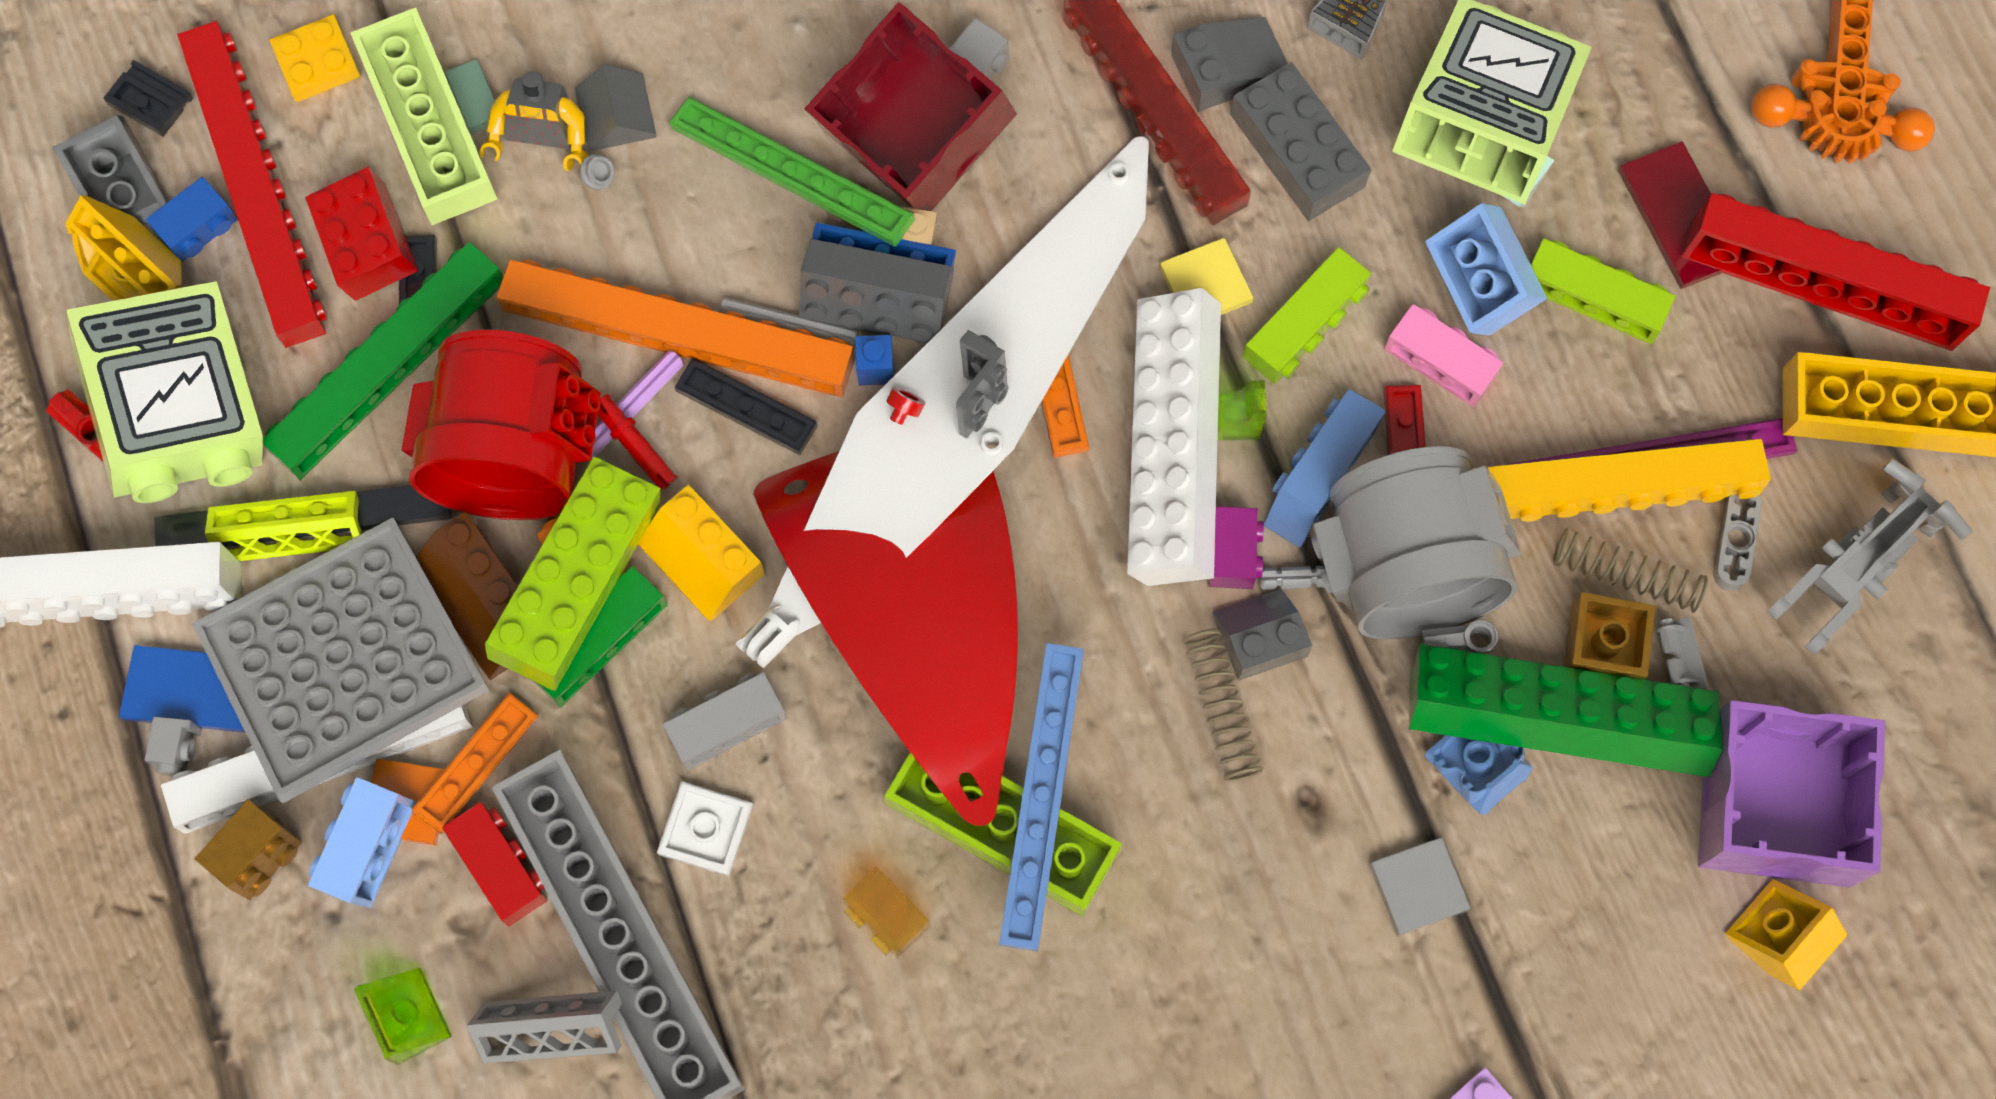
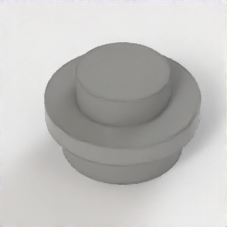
[579,154,614,190]

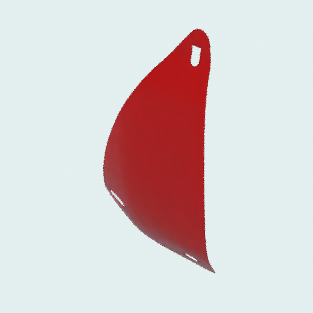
[753,451,1018,826]

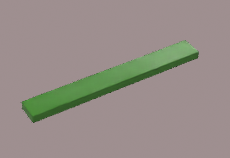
[669,97,915,247]

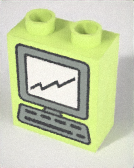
[1392,0,1592,205]
[66,281,263,503]

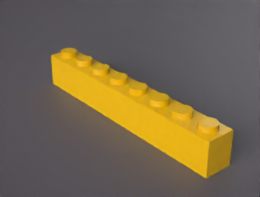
[1474,439,1771,522]

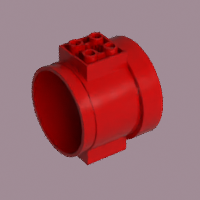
[401,330,601,520]

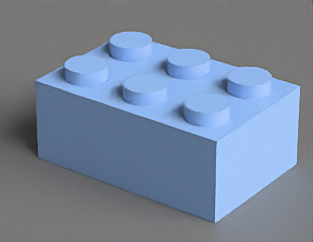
[1425,203,1547,336]
[308,777,417,908]

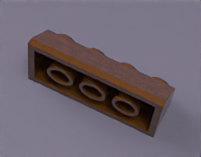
[416,512,518,681]

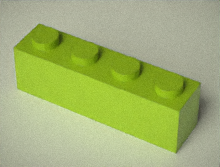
[1531,238,1676,345]
[1243,247,1372,384]

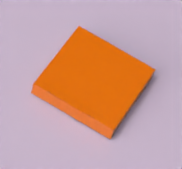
[371,759,445,846]

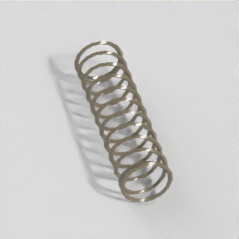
[1553,528,1708,613]
[1183,628,1264,782]

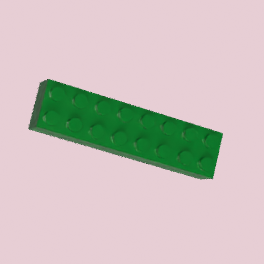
[1409,644,1723,778]

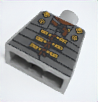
[1307,0,1388,60]

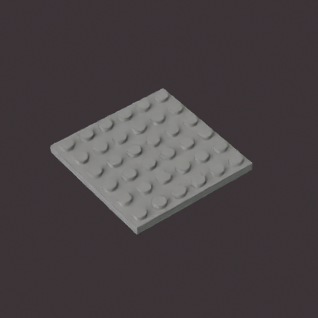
[192,518,489,804]

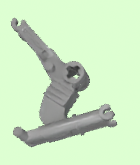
[1767,458,1973,655]

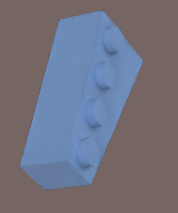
[1264,389,1386,548]

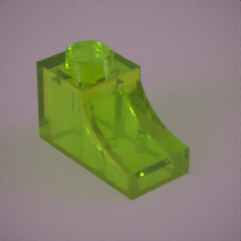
[1218,380,1267,440]

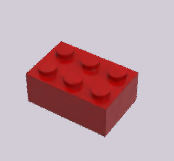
[305,167,418,301]

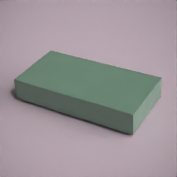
[445,59,495,134]

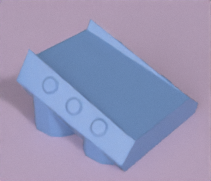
[1425,735,1533,814]

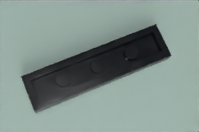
[674,358,818,455]

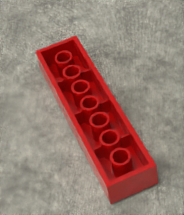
[1681,193,1991,351]

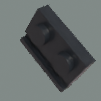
[103,60,193,137]

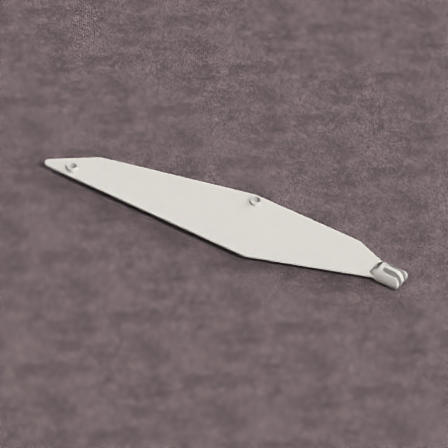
[735,136,1149,668]

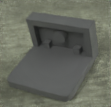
[956,330,1009,438]

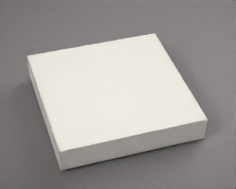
[657,781,754,877]

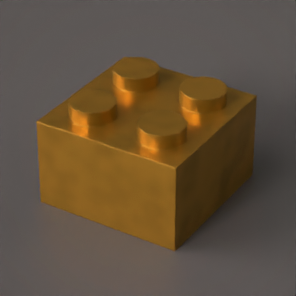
[1564,592,1656,680]
[194,799,302,901]

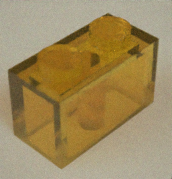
[843,866,930,959]

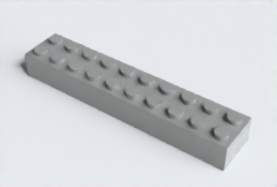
[491,750,745,1099]

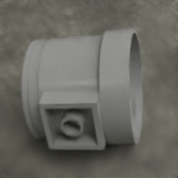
[1312,446,1522,639]

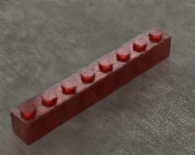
[1062,0,1251,226]

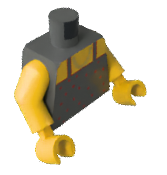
[479,72,588,172]

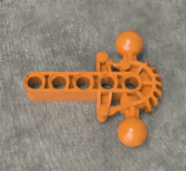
[1751,0,1935,164]

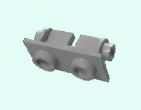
[1656,617,1709,689]

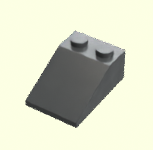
[1171,17,1288,112]
[52,115,168,225]

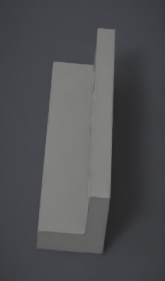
[467,990,622,1063]

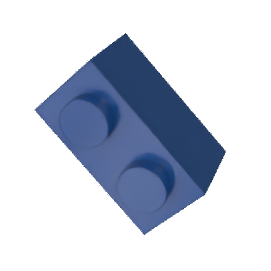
[145,176,238,263]

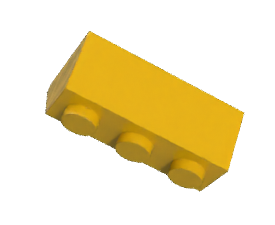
[638,484,765,622]

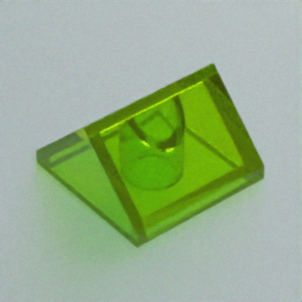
[354,968,452,1065]

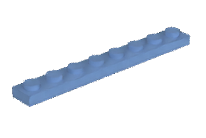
[999,643,1084,952]

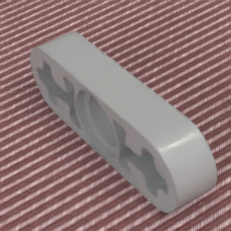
[1713,495,1762,591]

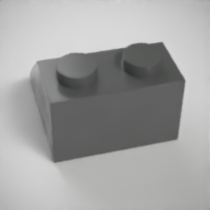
[1212,588,1313,681]

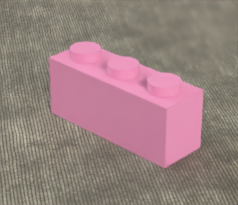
[1384,304,1504,408]

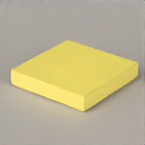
[1159,238,1254,315]

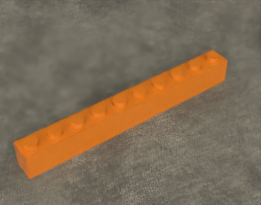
[496,259,855,398]

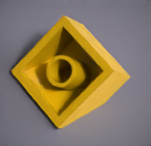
[1725,879,1847,991]

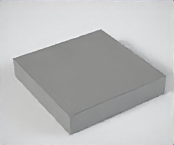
[1370,837,1471,936]

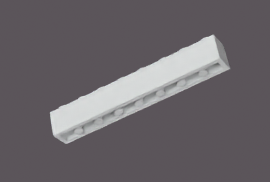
[161,704,473,834]

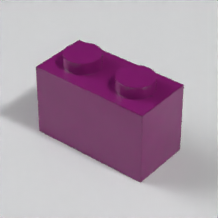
[1209,507,1264,589]

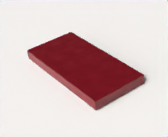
[1618,141,1721,289]

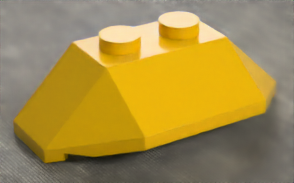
[65,195,182,301]

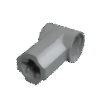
[1421,620,1498,655]

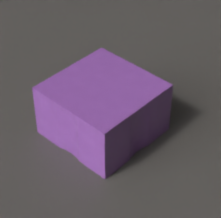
[1698,700,1885,888]

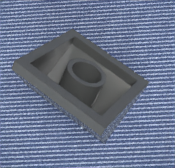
[575,64,657,152]

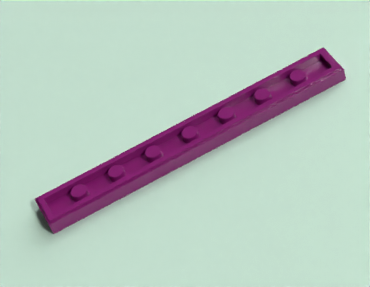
[1507,418,1798,465]

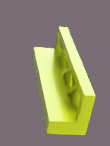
[205,491,362,561]

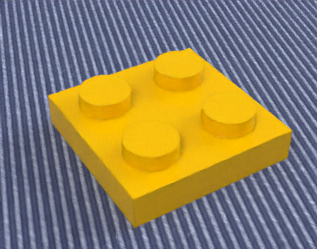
[269,14,361,102]

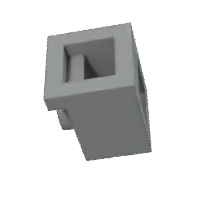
[144,717,202,776]

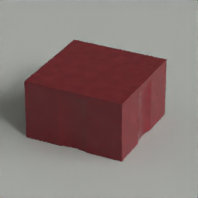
[804,2,1017,211]

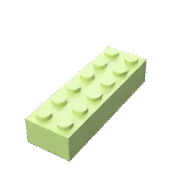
[351,7,498,225]

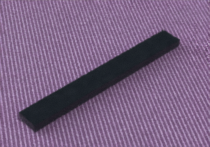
[154,485,452,547]

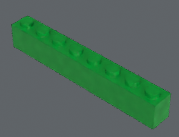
[263,242,504,481]

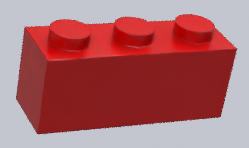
[442,802,547,927]

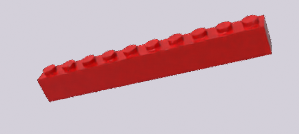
[177,21,328,348]

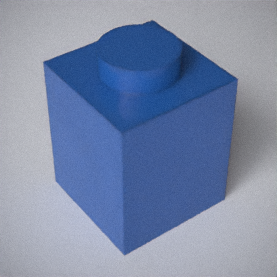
[855,335,894,386]

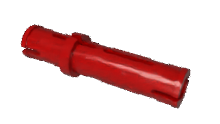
[598,394,678,492]

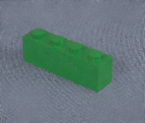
[532,566,668,708]

